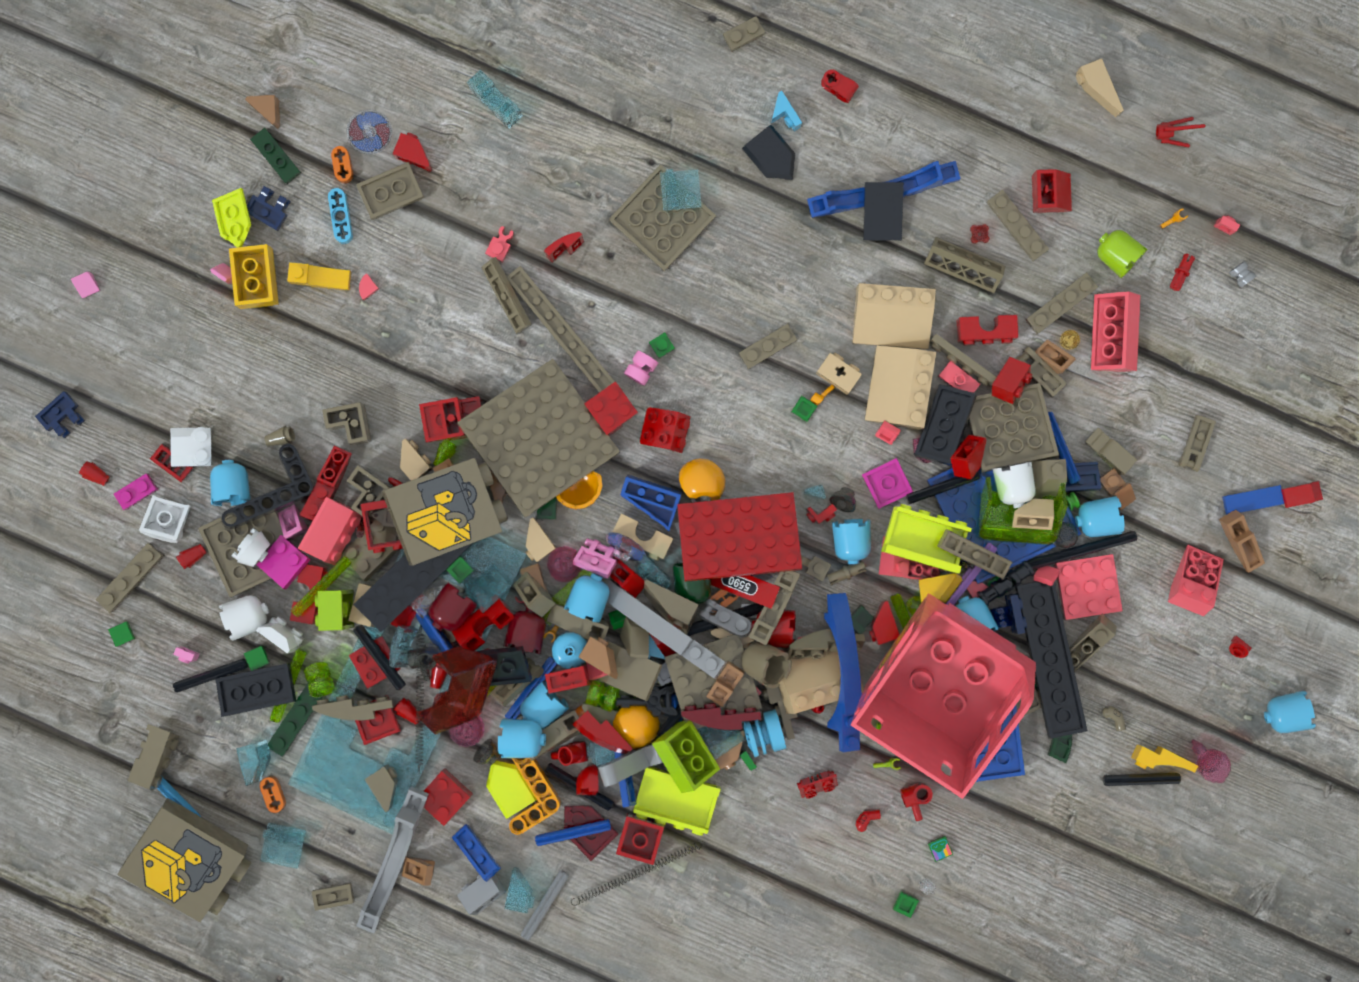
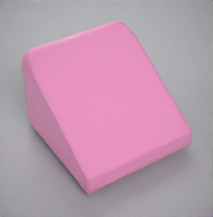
[210,263,232,285]
[71,272,100,298]

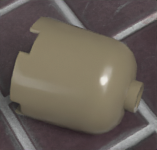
[741,642,792,689]

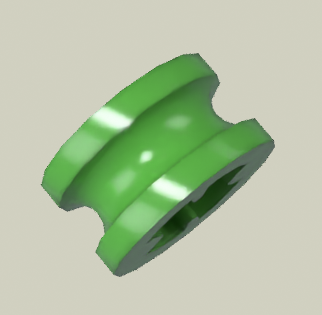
[1064,492,1080,511]

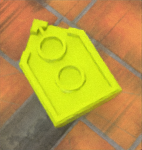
[212,188,251,248]
[486,759,537,819]

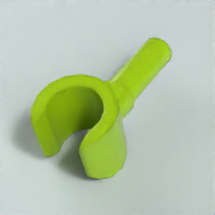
[873,757,901,770]

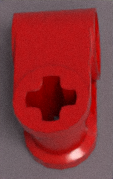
[821,69,859,103]

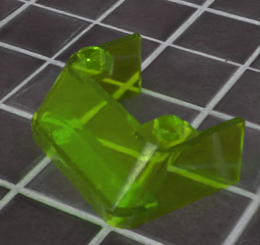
[979,477,1068,544]

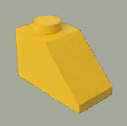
[919,573,962,603]

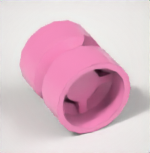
[624,350,658,386]

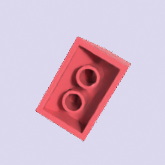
[298,497,362,565]

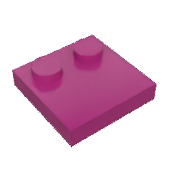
[862,458,913,509]
[256,535,311,589]

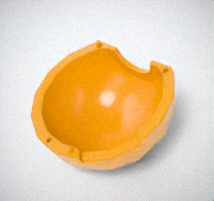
[679,458,726,501]
[556,471,602,510]
[613,705,660,749]

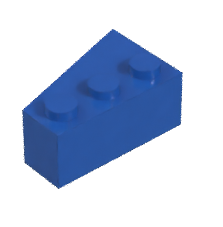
[620,474,682,531]

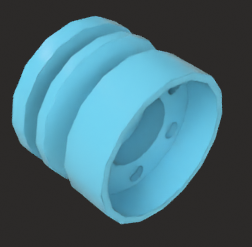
[744,709,786,757]

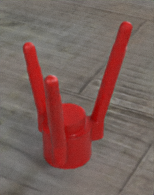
[1156,117,1206,148]

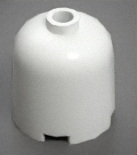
[993,462,1036,508]
[219,595,269,641]

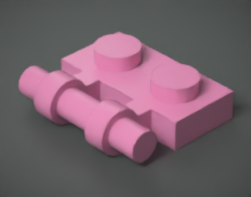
[573,538,622,579]

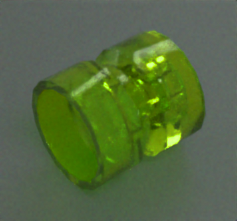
[304,662,335,698]
[585,680,620,712]

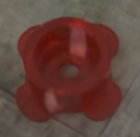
[970,224,990,244]

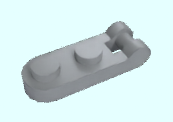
[698,599,752,638]

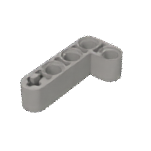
[598,743,663,787]

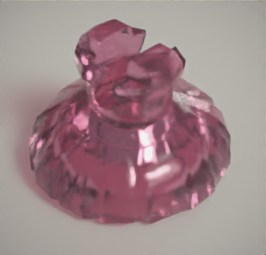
[547,546,582,582]
[449,710,484,747]

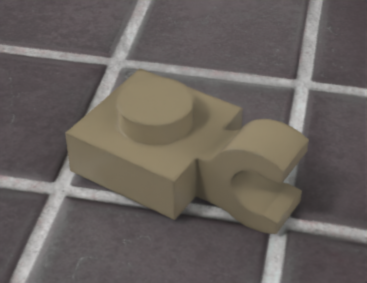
[801,555,831,582]

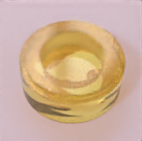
[1060,330,1080,350]

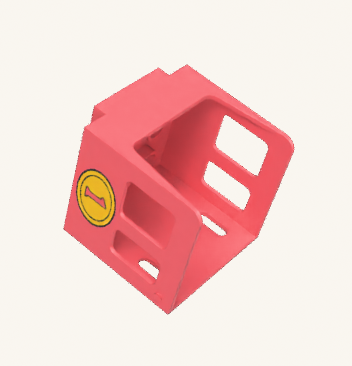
[851,593,1036,799]

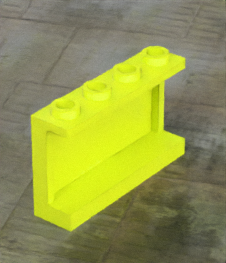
[881,504,972,574]
[633,766,721,836]

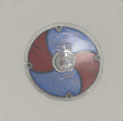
[346,109,392,154]
[605,532,647,563]

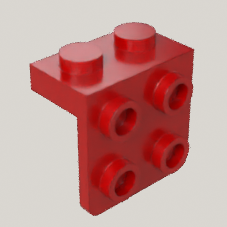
[640,407,691,453]

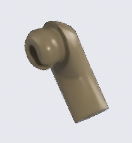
[1103,706,1126,731]

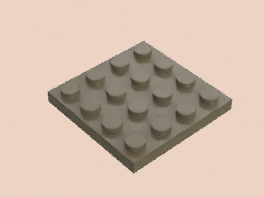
[609,164,716,272]
[969,383,1059,473]
[198,499,291,598]
[664,635,762,729]

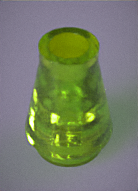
[433,439,457,466]

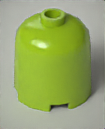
[1097,230,1148,278]

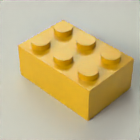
[229,244,279,309]

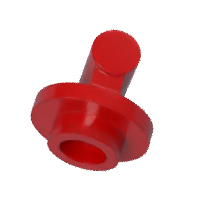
[1229,635,1252,658]

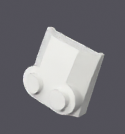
[170,427,211,467]
[139,495,191,543]
[256,616,304,654]

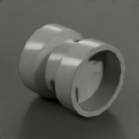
[1229,261,1256,288]

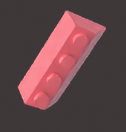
[1091,291,1140,372]

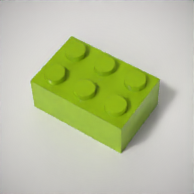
[315,589,354,631]
[652,720,720,793]

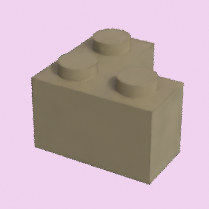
[322,402,372,445]
[347,465,392,520]

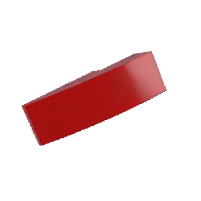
[572,710,633,754]

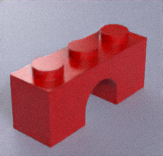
[956,315,1018,346]
[290,564,329,625]
[451,594,515,652]

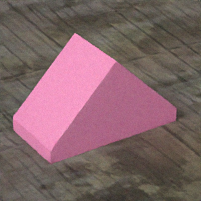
[278,504,308,539]

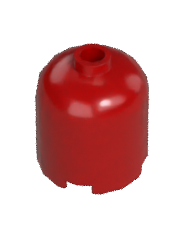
[751,610,796,649]

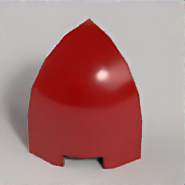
[576,764,598,795]

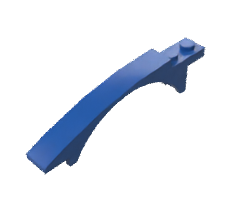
[807,161,961,218]
[824,593,862,752]

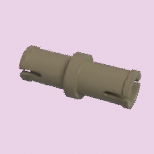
[827,560,867,586]

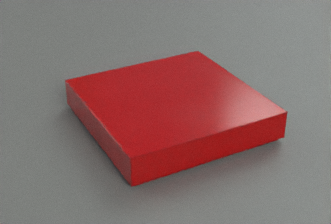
[355,695,401,745]

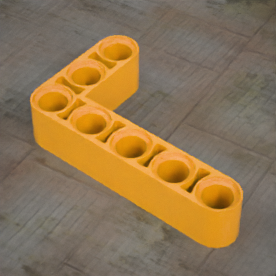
[509,758,561,835]

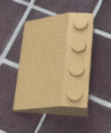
[852,283,936,349]
[864,345,936,430]
[778,651,864,714]

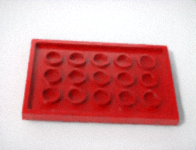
[677,492,802,582]

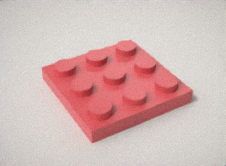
[1055,554,1123,620]

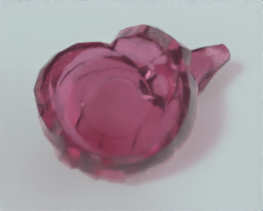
[1191,739,1231,783]

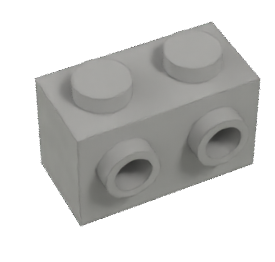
[457,874,507,915]

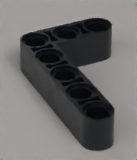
[221,444,313,529]

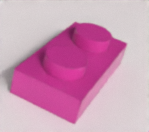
[114,474,158,510]

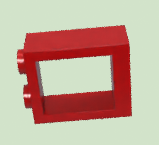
[361,500,403,553]
[545,666,593,694]

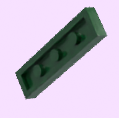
[266,681,326,757]

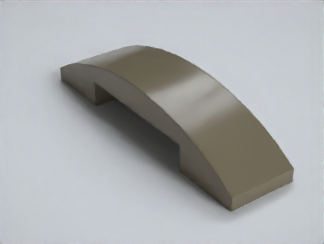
[749,571,800,646]

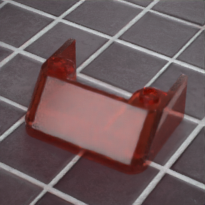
[416,647,497,735]

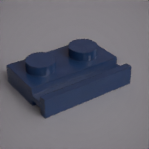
[1065,462,1101,492]
[1004,594,1027,634]

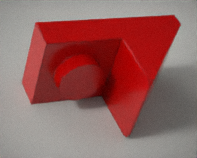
[1281,481,1323,508]

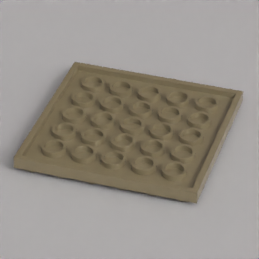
[457,359,620,518]

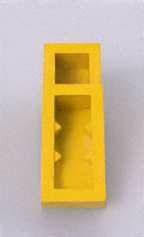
[287,262,351,290]
[1131,744,1198,773]

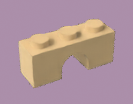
[612,514,673,561]

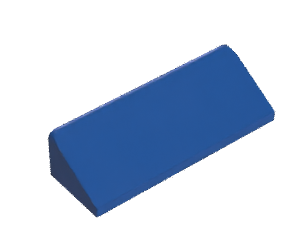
[416,606,457,662]

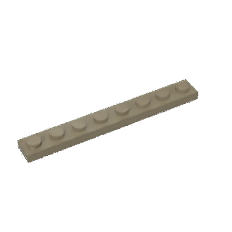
[507,266,615,393]

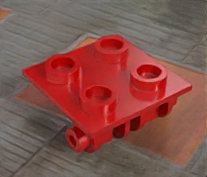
[349,636,401,689]
[797,770,838,799]

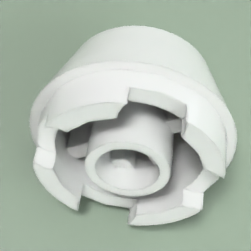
[232,528,270,567]

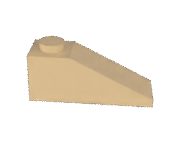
[1076,58,1124,117]

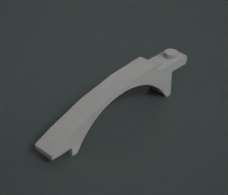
[604,579,727,679]
[356,786,429,934]

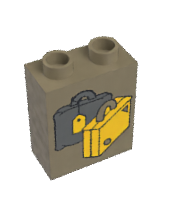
[382,458,507,566]
[117,798,251,923]

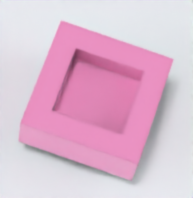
[173,646,200,663]

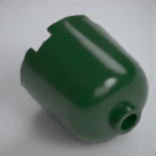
[673,563,711,607]

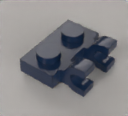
[247,186,291,231]
[35,391,85,438]

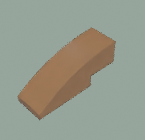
[1219,510,1265,573]

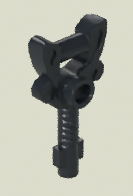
[615,686,678,718]

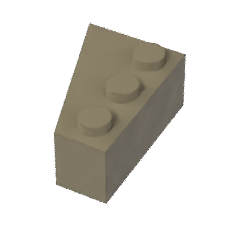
[128,724,179,791]

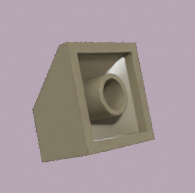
[1032,459,1067,500]

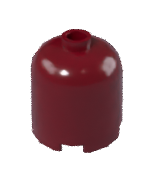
[428,582,478,631]
[503,607,546,655]

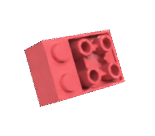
[879,536,940,580]
[1168,545,1224,616]

